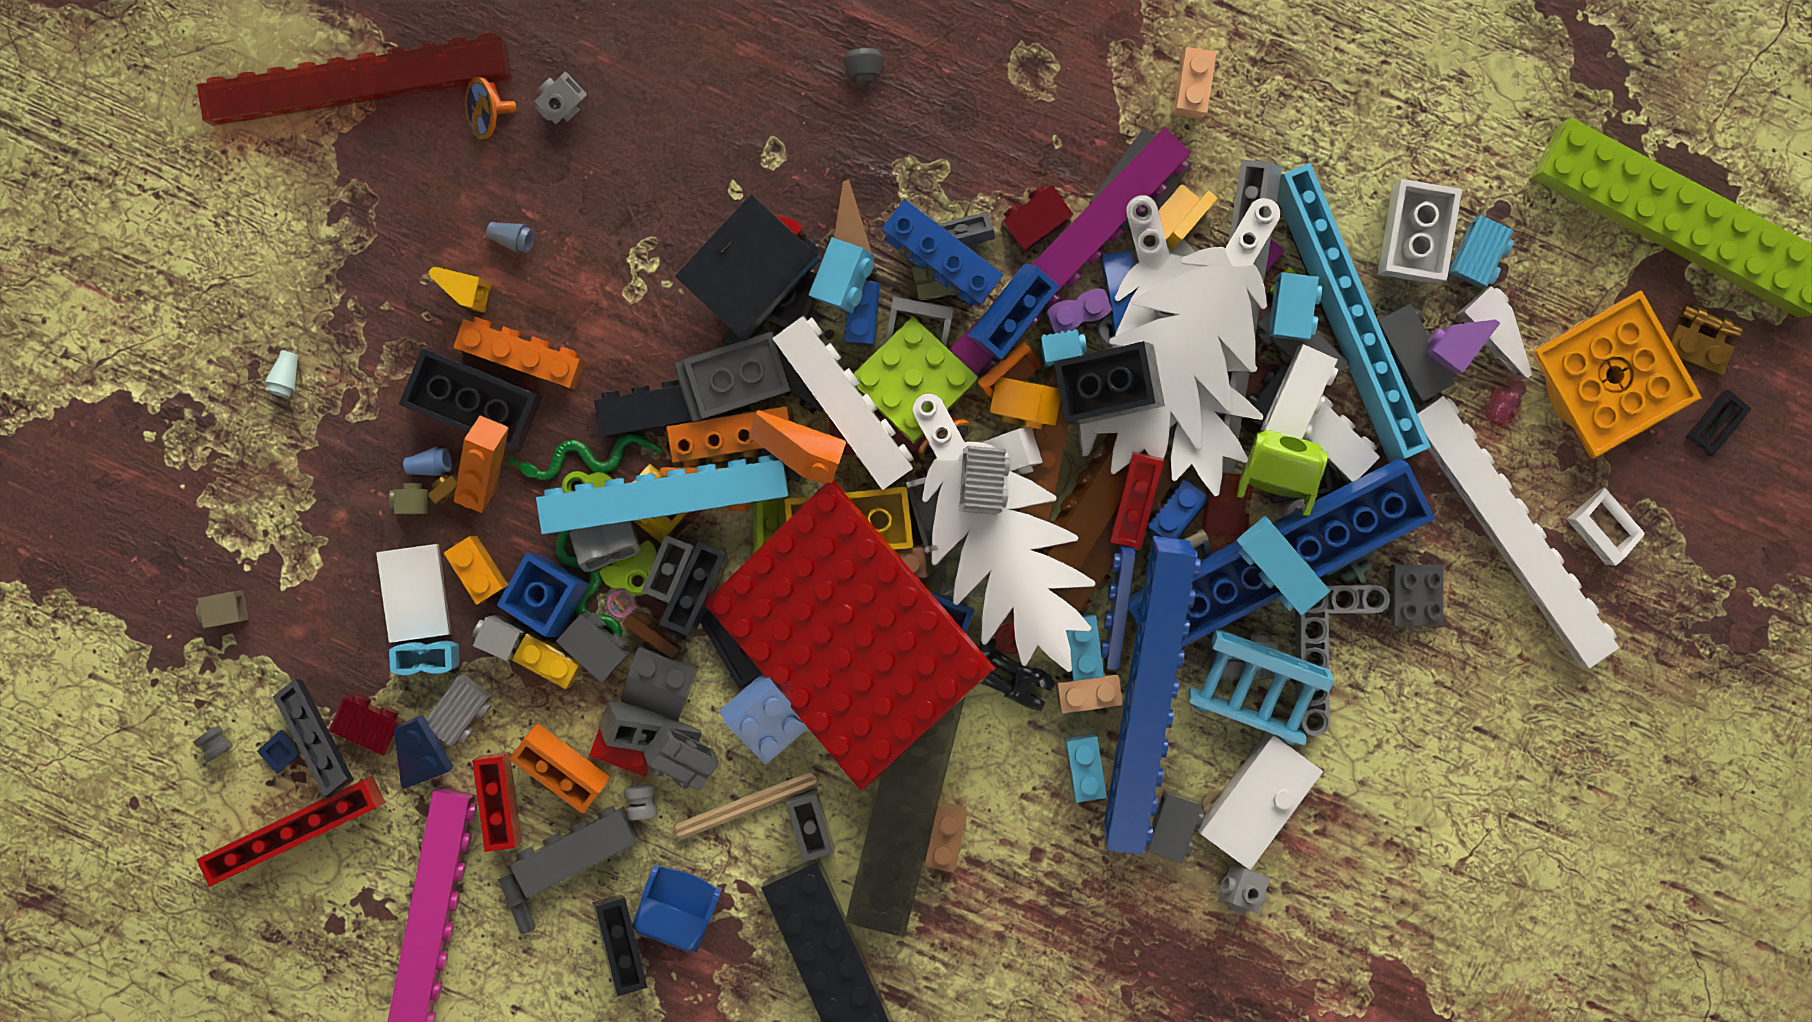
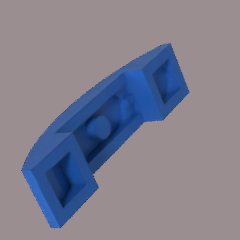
[1100,251,1138,337]

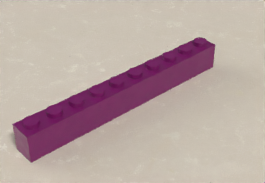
[950,127,1191,376]

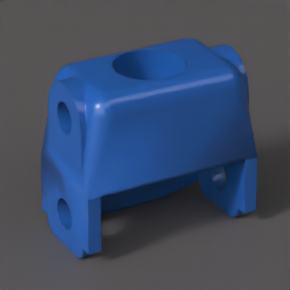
[632,863,723,952]

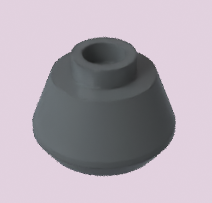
[843,48,885,84]

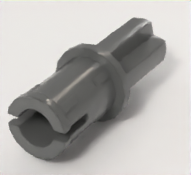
[498,873,536,934]

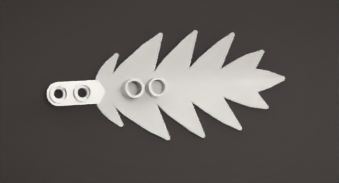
[1112,195,1263,496]
[1093,198,1280,474]
[913,394,1095,672]

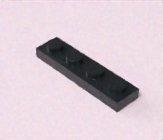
[273,679,354,798]

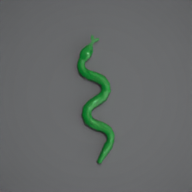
[506,433,663,481]
[555,531,622,636]

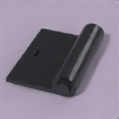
[675,194,821,341]

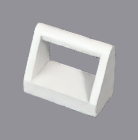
[1566,487,1645,566]

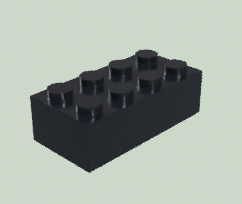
[399,348,543,452]

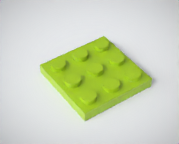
[854,316,979,444]

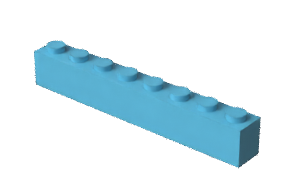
[536,455,790,534]

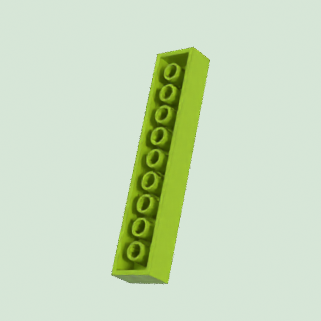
[1531,117,1812,318]

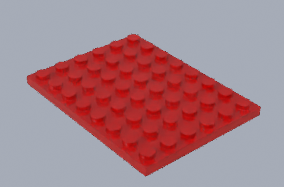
[707,480,996,791]

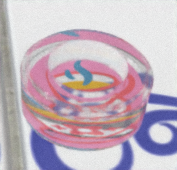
[605,588,637,620]

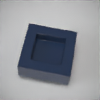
[257,730,302,774]

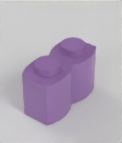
[1044,289,1112,335]

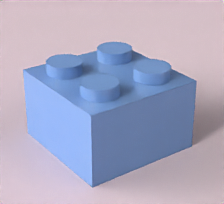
[719,673,808,765]

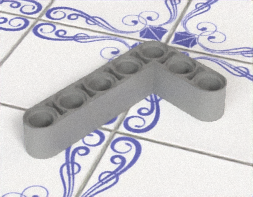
[1295,584,1390,736]

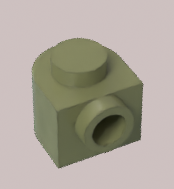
[389,483,428,515]

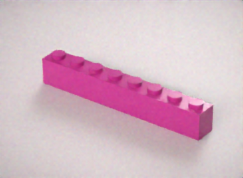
[387,787,478,1022]

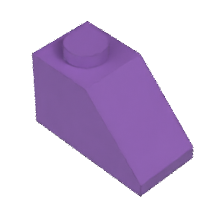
[1425,319,1500,375]

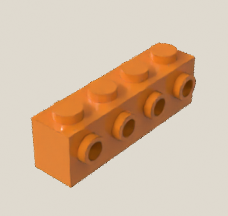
[453,316,586,390]
[667,406,794,468]

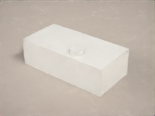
[1196,732,1323,870]

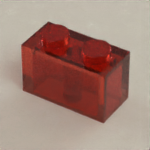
[1201,473,1253,536]

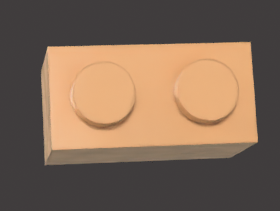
[1172,47,1217,119]
[1055,672,1123,714]

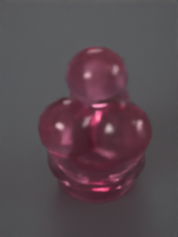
[1484,380,1527,427]

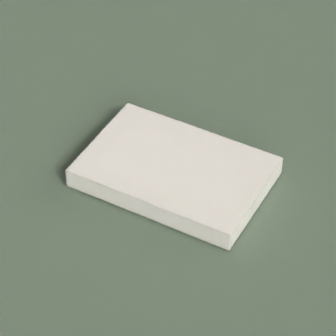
[376,544,452,643]

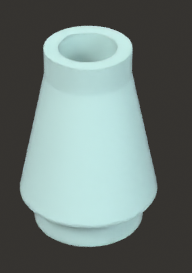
[265,350,299,398]

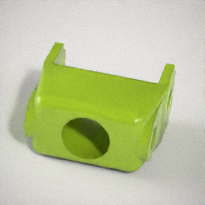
[1237,430,1328,516]

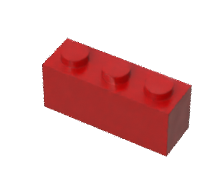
[472,752,522,852]

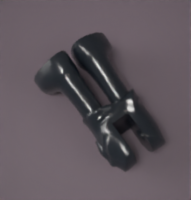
[978,637,1056,711]

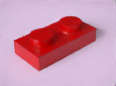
[589,728,649,777]

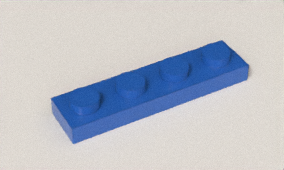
[1100,545,1135,670]

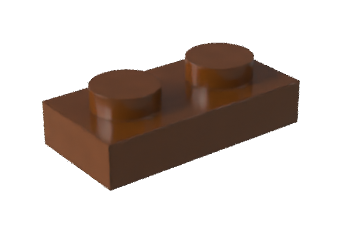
[622,612,682,659]

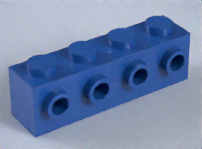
[882,199,1004,307]

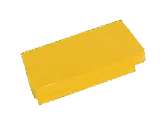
[1158,185,1218,250]

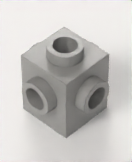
[534,71,587,124]
[1219,865,1270,915]

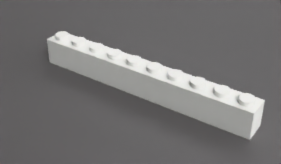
[1416,396,1620,669]

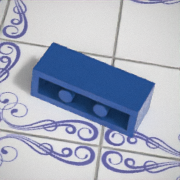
[967,263,1060,360]

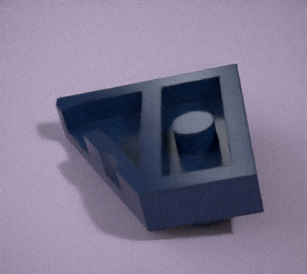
[394,715,454,789]

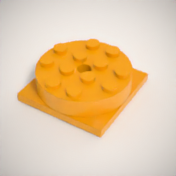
[1531,290,1702,459]

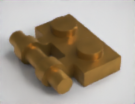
[1669,305,1743,376]

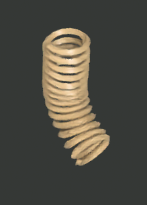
[1202,787,1222,813]

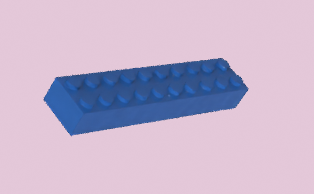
[1128,458,1435,647]
[1103,536,1200,855]

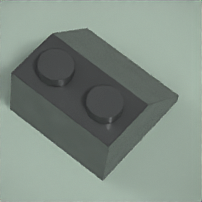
[621,645,699,721]

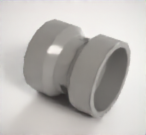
[624,784,658,820]

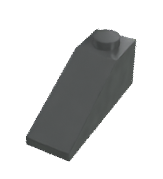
[599,701,702,751]

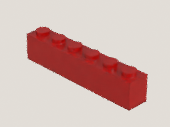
[196,775,386,887]

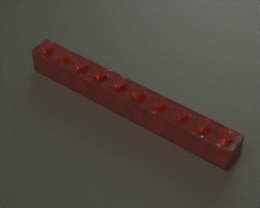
[197,33,512,126]

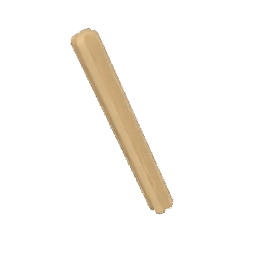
[674,771,819,840]

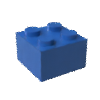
[497,552,590,637]

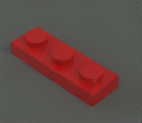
[1109,451,1164,549]

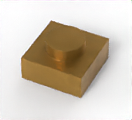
[428,475,458,504]

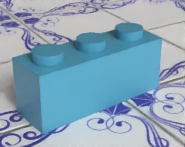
[1236,516,1330,615]

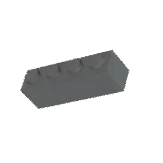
[510,805,640,898]

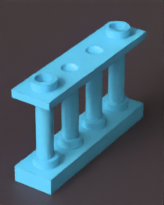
[1188,629,1334,746]

